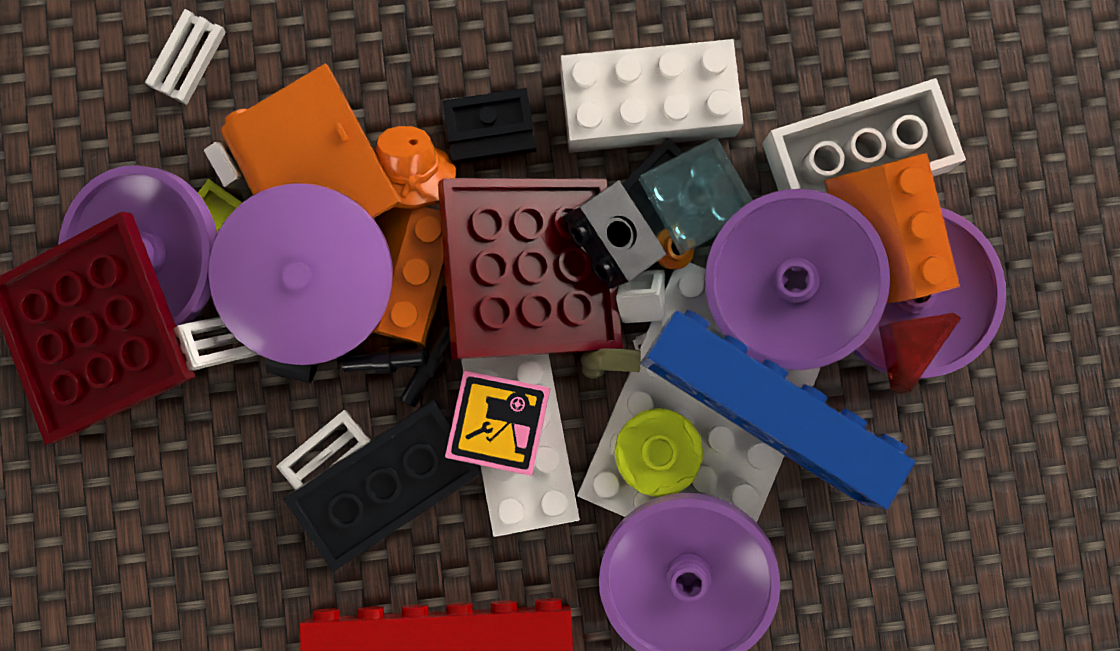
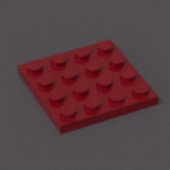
[438,178,623,360]
[0,212,195,445]

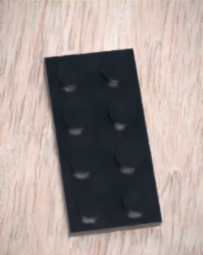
[283,399,482,572]

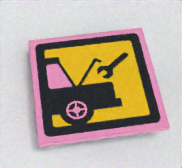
[445,370,550,476]

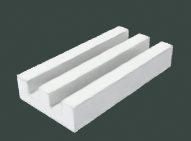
[145,9,226,105]
[174,317,259,370]
[276,410,370,489]

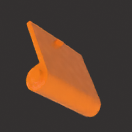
[220,63,401,219]

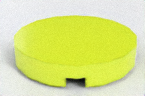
[614,408,704,497]

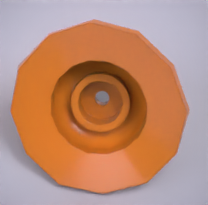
[373,126,456,209]

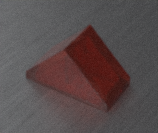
[879,313,961,394]

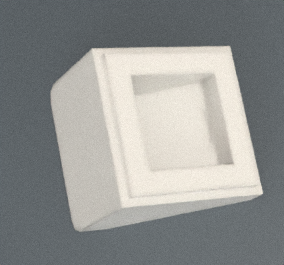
[616,270,665,323]

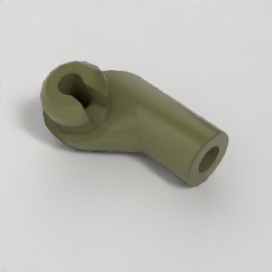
[580,348,641,379]

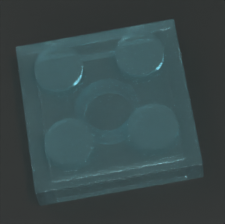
[639,137,753,255]

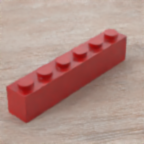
[300,598,573,651]

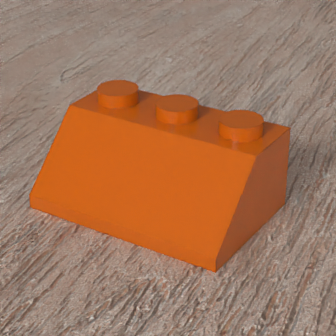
[824,153,960,304]
[372,207,445,347]

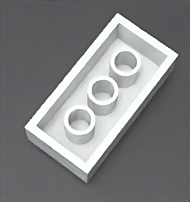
[560,39,743,153]
[762,78,966,193]

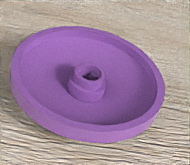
[58,165,217,326]
[209,183,393,365]
[705,189,890,370]
[853,208,1006,379]
[599,493,780,651]

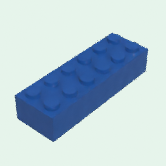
[640,310,916,510]

